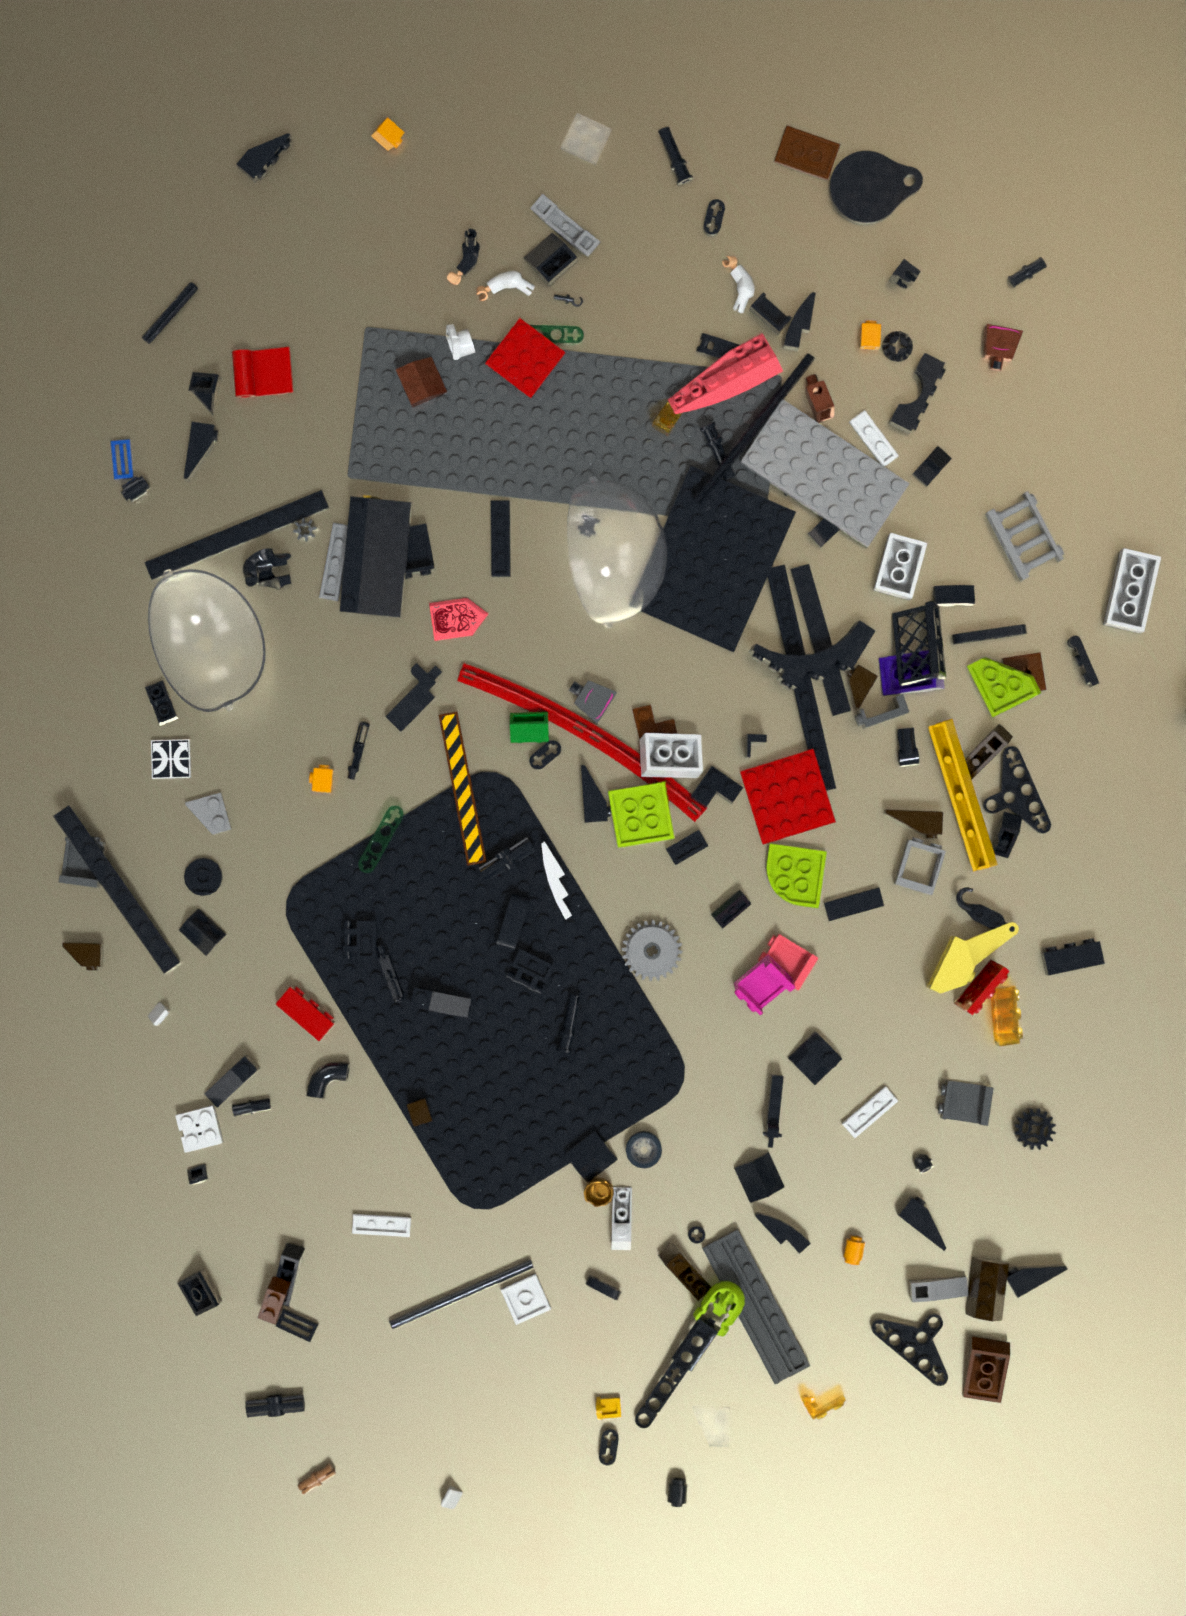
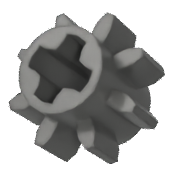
[293,517,317,542]

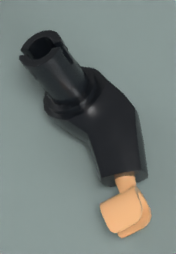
[447,229,480,285]

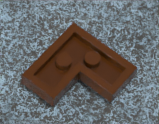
[632,705,677,740]

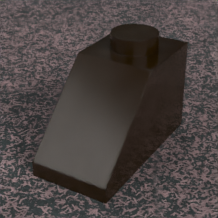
[847,664,878,710]
[62,942,104,971]

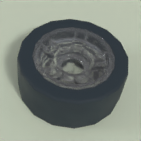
[626,1131,662,1169]

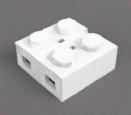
[175,1105,224,1153]

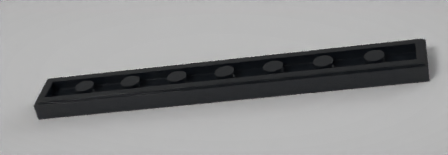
[790,564,851,716]

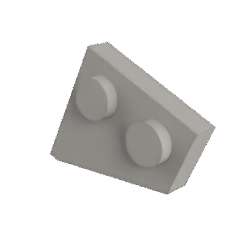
[185,793,232,835]

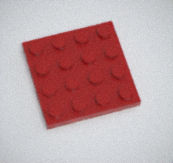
[740,749,836,845]

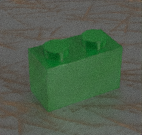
[510,712,549,743]

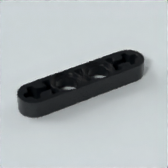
[952,624,1027,645]

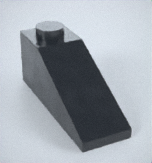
[184,422,219,481]
[581,765,611,823]
[410,987,471,1018]
[205,1055,260,1108]
[897,1196,946,1251]
[276,1243,305,1307]
[1007,1264,1068,1298]

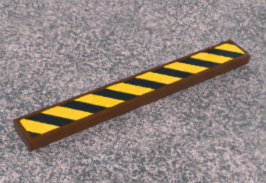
[439,711,487,866]

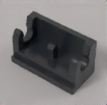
[889,259,921,289]

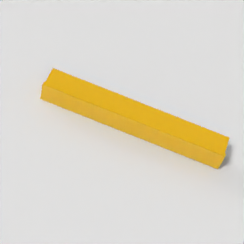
[928,719,998,872]

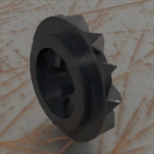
[882,331,913,362]

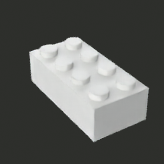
[1103,548,1161,634]

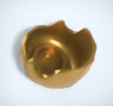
[584,1178,614,1207]

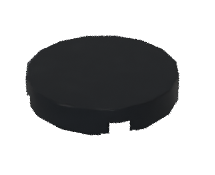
[184,858,223,896]

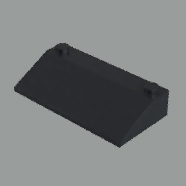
[340,496,412,618]

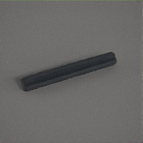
[142,282,198,344]

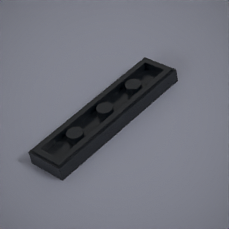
[491,500,511,577]

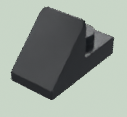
[912,446,952,487]

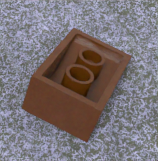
[963,1336,1010,1403]

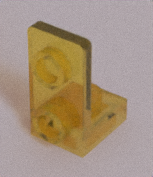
[800,1393,846,1420]

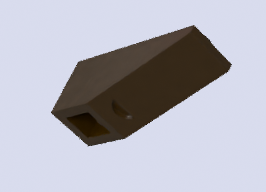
[658,1243,711,1301]

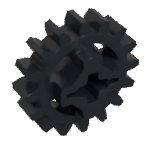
[1014,1108,1056,1150]

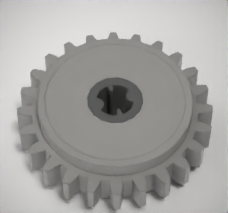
[622,920,683,981]

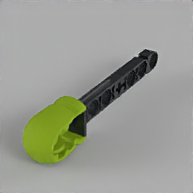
[635,1281,745,1428]

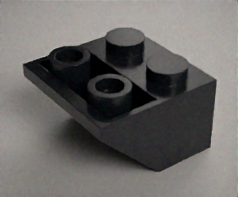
[524,233,577,286]

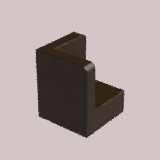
[407,1098,433,1126]

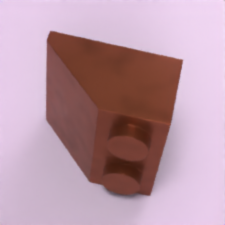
[396,357,447,408]

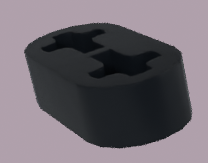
[703,199,725,236]
[529,740,561,770]
[585,1275,622,1300]
[599,1428,619,1466]

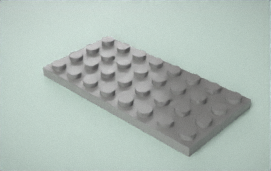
[740,400,910,547]

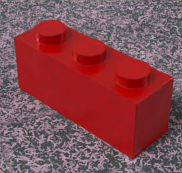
[275,986,335,1041]

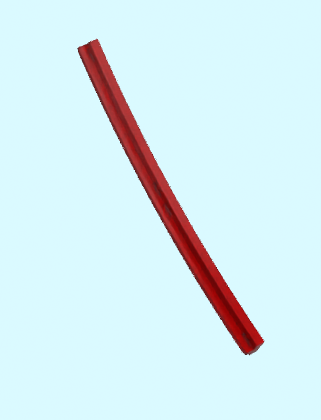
[457,663,707,822]

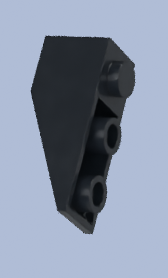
[236,133,292,183]

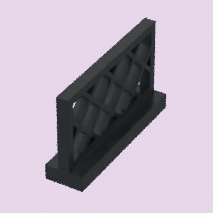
[892,601,946,686]

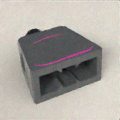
[569,680,617,724]

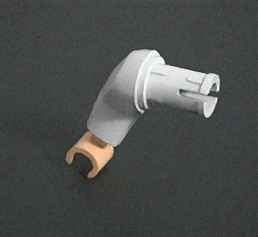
[722,256,755,313]
[476,271,535,301]

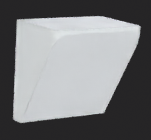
[148,1002,170,1026]
[441,1486,463,1509]

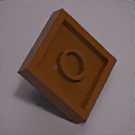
[1002,652,1047,691]

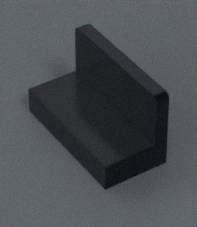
[745,734,767,759]
[179,909,226,956]

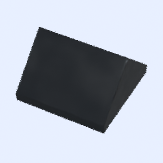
[734,1152,785,1203]
[177,1268,222,1316]

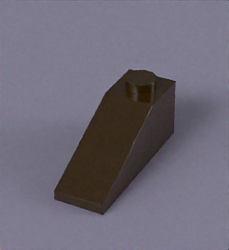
[965,724,1013,780]
[884,809,943,839]

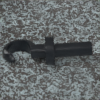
[554,294,583,307]

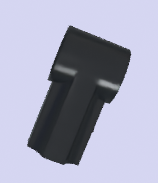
[897,728,919,767]

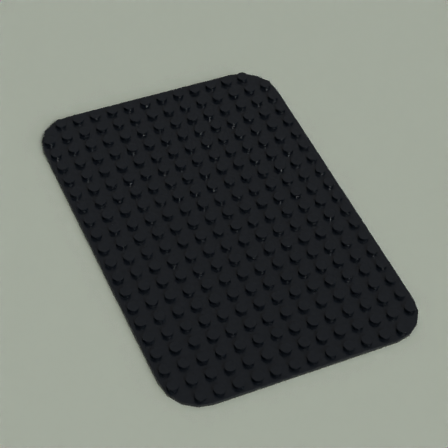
[286,772,685,1210]

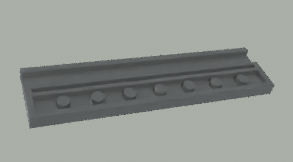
[702,1229,810,1384]

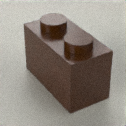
[257,1276,291,1325]

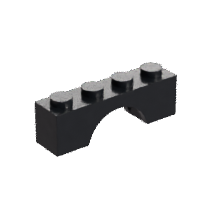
[889,353,946,434]

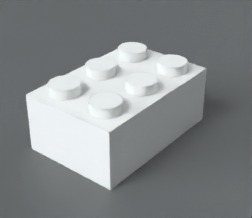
[873,533,927,600]
[640,733,703,778]

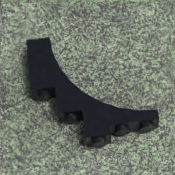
[749,620,876,690]

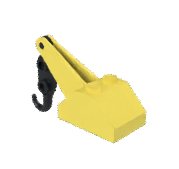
[927,887,1019,994]

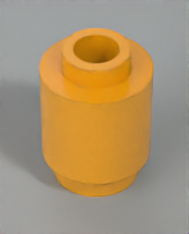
[843,1235,866,1265]

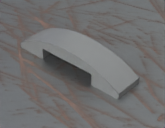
[530,194,601,257]

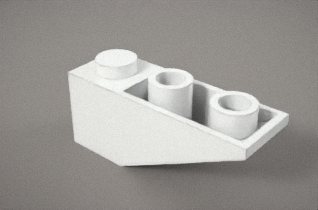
[611,1187,632,1250]

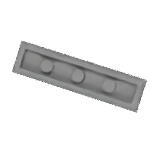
[319,522,348,601]

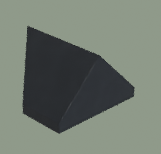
[188,372,222,415]

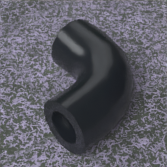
[306,1062,350,1099]

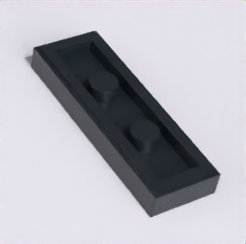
[824,888,884,921]

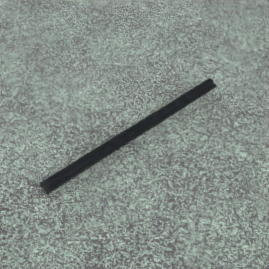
[692,354,815,506]

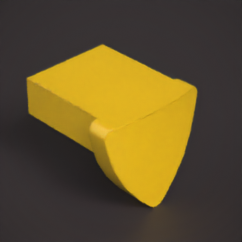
[596,1396,621,1420]

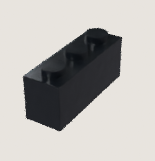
[1041,938,1105,976]

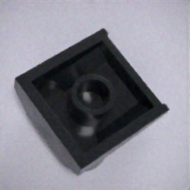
[788,1031,842,1085]

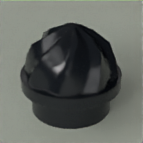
[914,1154,934,1174]

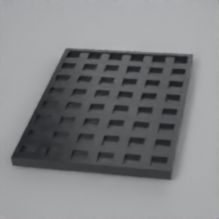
[629,466,796,652]

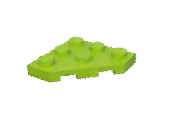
[967,657,1041,717]

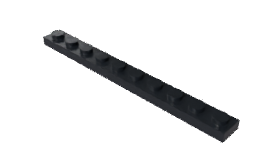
[144,490,329,581]
[53,805,180,974]

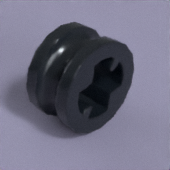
[688,1226,706,1244]

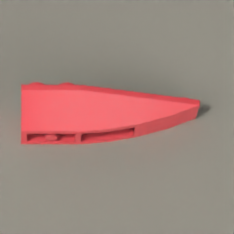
[668,333,783,414]

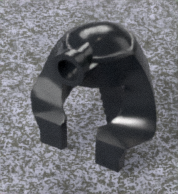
[243,548,292,590]

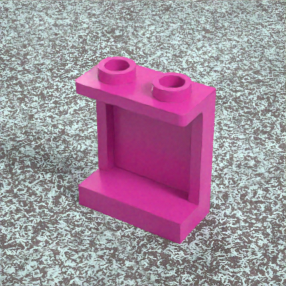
[734,954,796,1016]

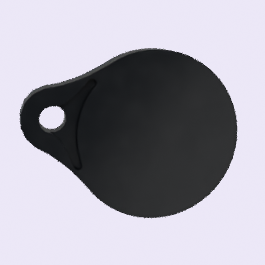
[829,151,923,225]

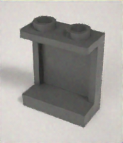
[855,694,909,729]
[59,836,106,888]

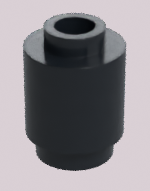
[121,475,150,502]
[667,1478,688,1507]

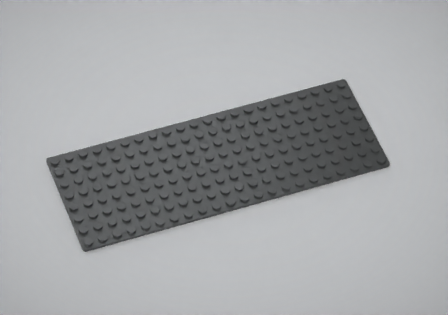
[348,327,782,516]

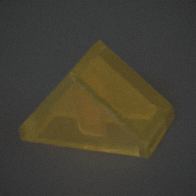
[652,401,682,437]

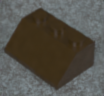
[966,1257,1009,1322]

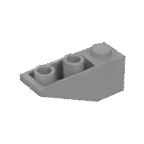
[909,1276,968,1303]

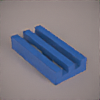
[111,439,134,480]

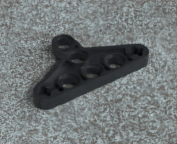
[982,746,1051,834]
[871,1313,948,1386]

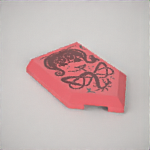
[429,598,488,641]

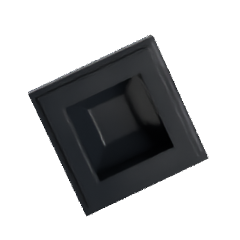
[187,1164,208,1185]

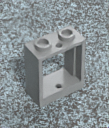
[894,837,946,895]

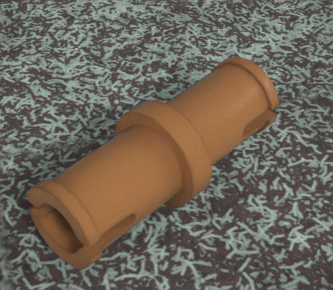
[297,1463,336,1495]

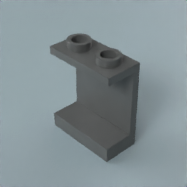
[938,1080,994,1126]

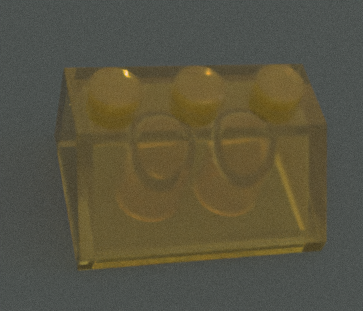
[991,985,1023,1047]

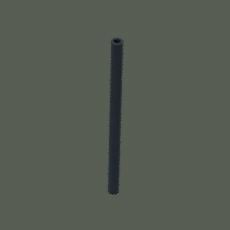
[389,1259,534,1329]

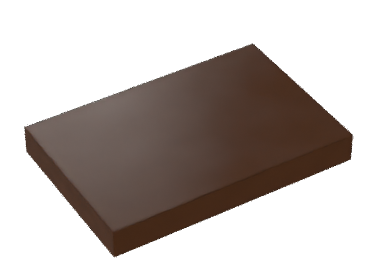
[774,126,841,181]

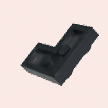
[690,766,743,808]

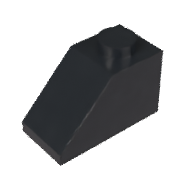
[992,811,1022,858]

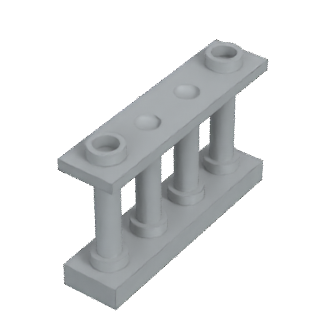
[985,491,1064,582]

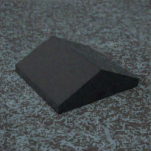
[564,1130,618,1183]

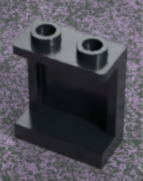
[405,523,435,579]

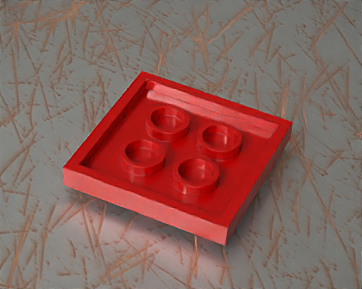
[485,318,566,399]
[954,959,1010,1016]

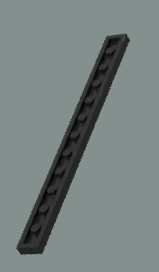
[768,564,837,791]

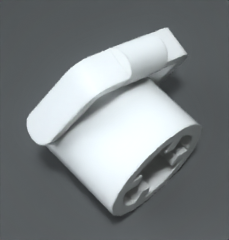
[446,324,476,360]

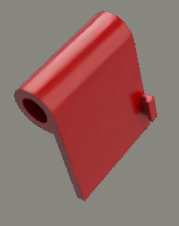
[232,347,294,398]

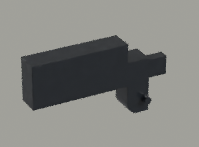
[385,663,442,732]
[763,1074,784,1148]

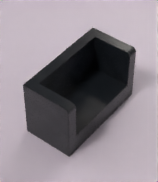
[750,292,792,335]

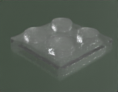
[561,113,611,165]

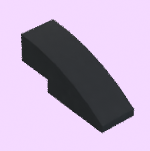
[783,292,816,351]
[754,1212,811,1254]

